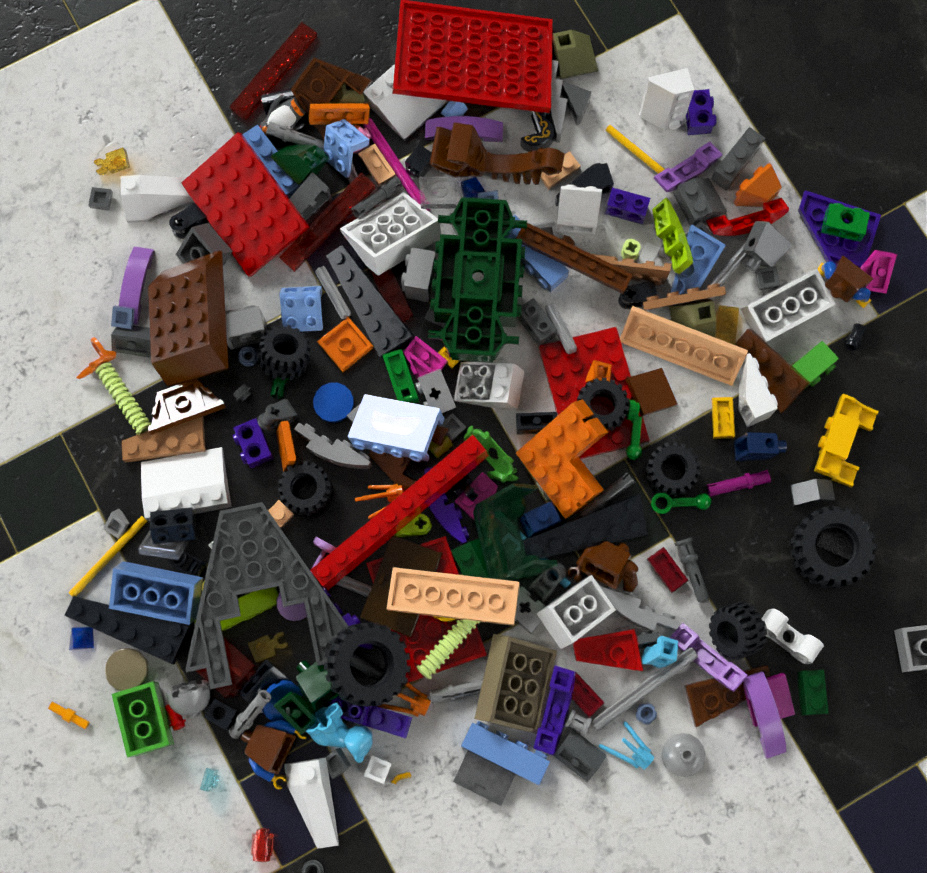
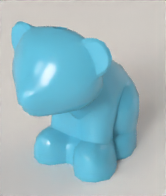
[306,703,373,763]

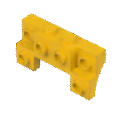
[814,394,879,487]

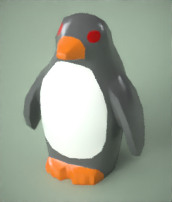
[259,94,306,136]

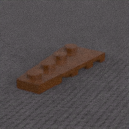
[735,329,810,413]
[684,665,770,728]

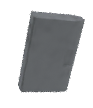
[453,750,516,806]

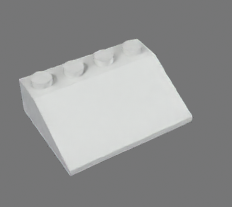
[363,64,448,141]
[340,192,441,275]
[141,447,232,522]

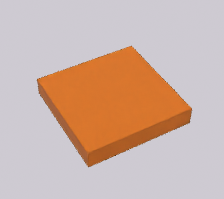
[317,317,374,373]
[276,421,296,472]

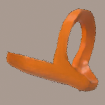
[76,337,116,379]

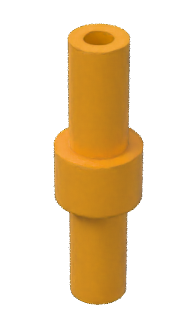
[48,701,90,729]

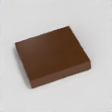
[626,368,678,417]

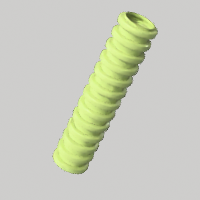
[95,362,151,435]
[416,619,480,679]

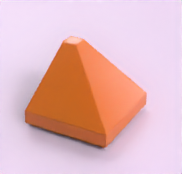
[586,360,612,383]

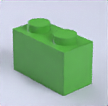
[792,341,839,387]

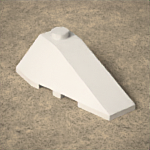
[121,175,194,222]
[284,757,339,849]

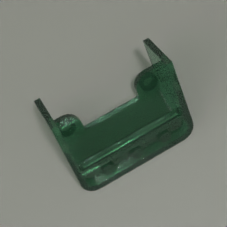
[473,483,558,581]

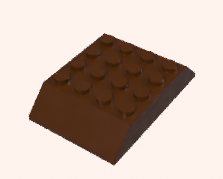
[148,250,228,387]

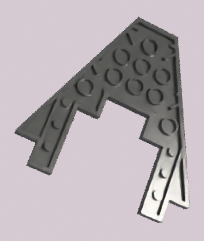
[186,502,348,689]

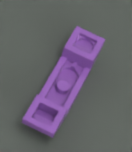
[425,116,503,142]
[653,141,723,192]
[119,246,154,325]
[669,623,748,692]
[743,671,787,759]

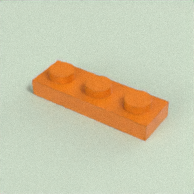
[309,103,370,125]

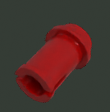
[165,704,186,731]

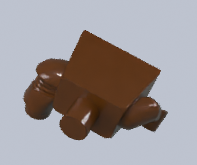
[568,542,639,592]

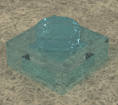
[200,768,220,792]

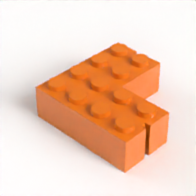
[516,399,608,519]

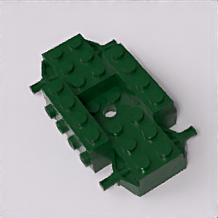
[428,197,527,363]

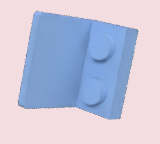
[323,119,369,178]
[279,286,323,332]

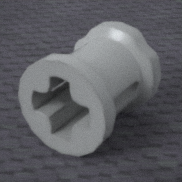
[564,709,592,736]

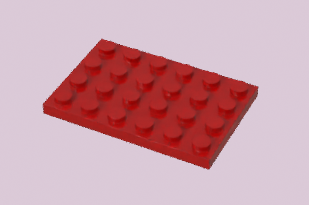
[181,132,310,277]
[538,327,650,459]
[366,536,487,684]

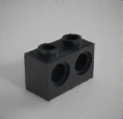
[149,507,196,544]

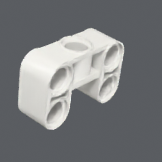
[761,608,824,664]

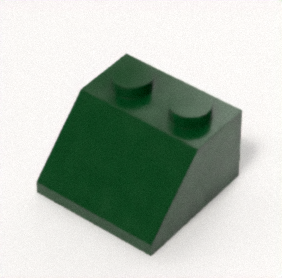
[271,144,329,185]
[451,536,507,579]

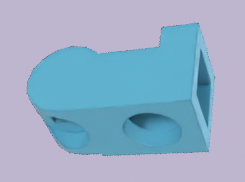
[642,636,678,669]

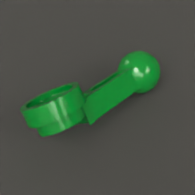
[626,399,642,460]
[651,493,711,514]

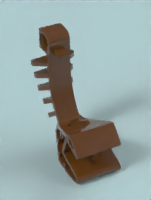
[430,122,565,185]

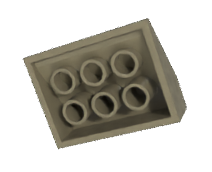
[474,634,557,734]

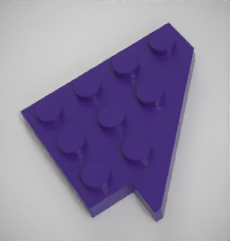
[798,190,881,268]

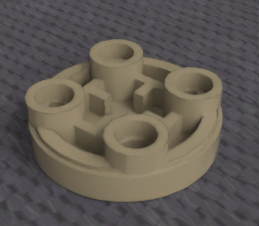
[105,648,149,691]

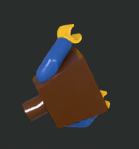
[817,255,874,308]
[241,720,307,789]

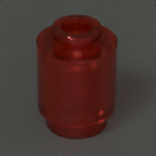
[251,828,274,862]

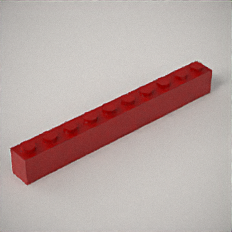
[310,435,489,590]

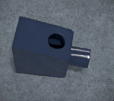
[734,432,787,461]
[519,501,563,538]

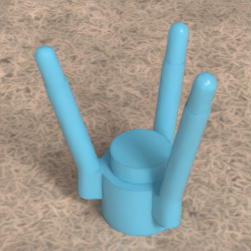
[599,721,655,770]

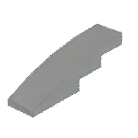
[550,60,567,143]

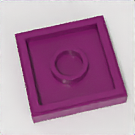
[743,673,795,727]

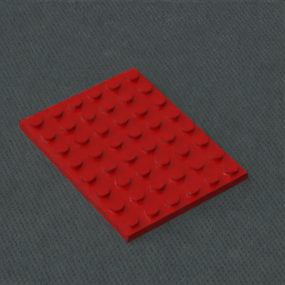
[392,0,553,113]

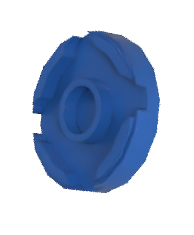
[313,383,354,423]
[262,680,303,721]

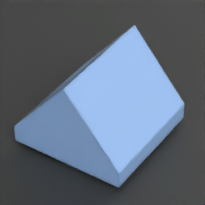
[441,101,468,117]

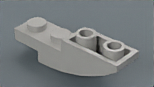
[294,423,372,469]
[600,585,680,632]

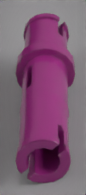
[706,470,771,497]

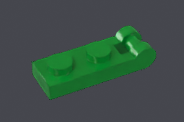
[383,349,419,404]

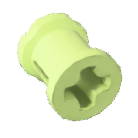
[621,239,641,260]

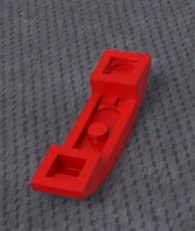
[706,198,789,236]

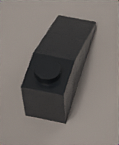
[555,163,614,207]

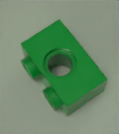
[821,203,870,242]

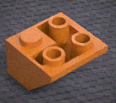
[734,163,782,207]

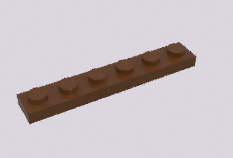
[516,223,633,294]

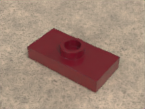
[646,547,689,593]
[572,672,605,718]

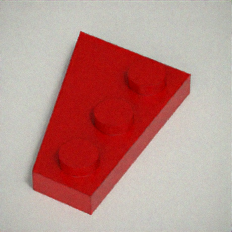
[572,629,643,672]

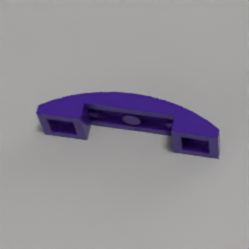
[533,665,576,755]

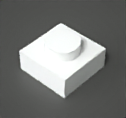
[364,755,392,784]

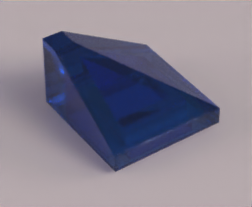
[461,177,486,198]
[69,627,94,650]

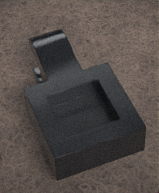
[450,475,478,502]

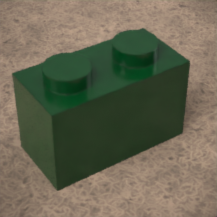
[797,670,829,715]

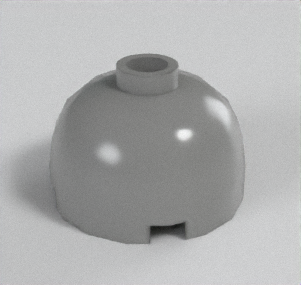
[166,680,210,718]
[662,733,706,777]

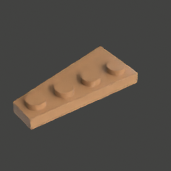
[592,254,672,285]
[643,283,726,310]
[122,416,206,463]

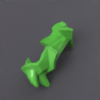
[464,426,519,483]

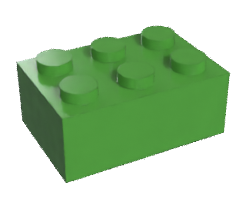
[111,681,175,758]

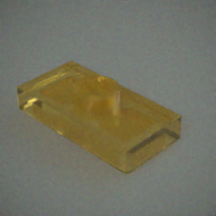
[715,305,739,345]

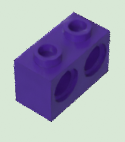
[685,89,716,135]
[605,187,651,225]
[232,418,274,468]

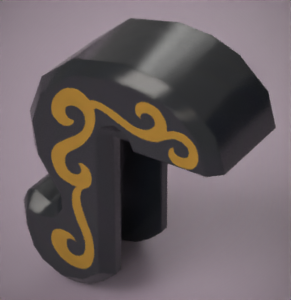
[520,111,554,152]

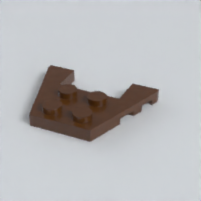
[290,58,372,140]
[369,426,450,491]

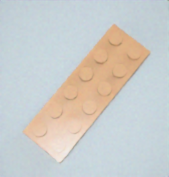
[620,306,748,386]
[387,567,520,626]

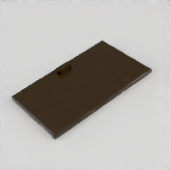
[360,536,443,638]

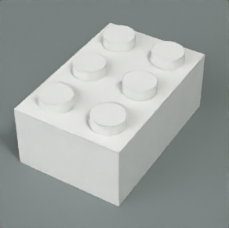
[537,575,616,649]

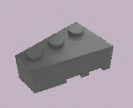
[289,172,333,225]

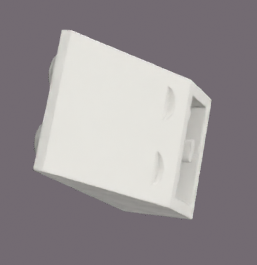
[556,185,602,234]
[738,353,778,427]
[454,362,525,410]

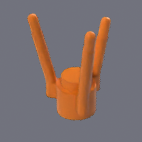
[355,483,405,519]
[377,683,431,717]

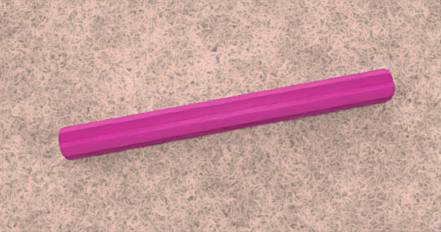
[363,118,431,212]

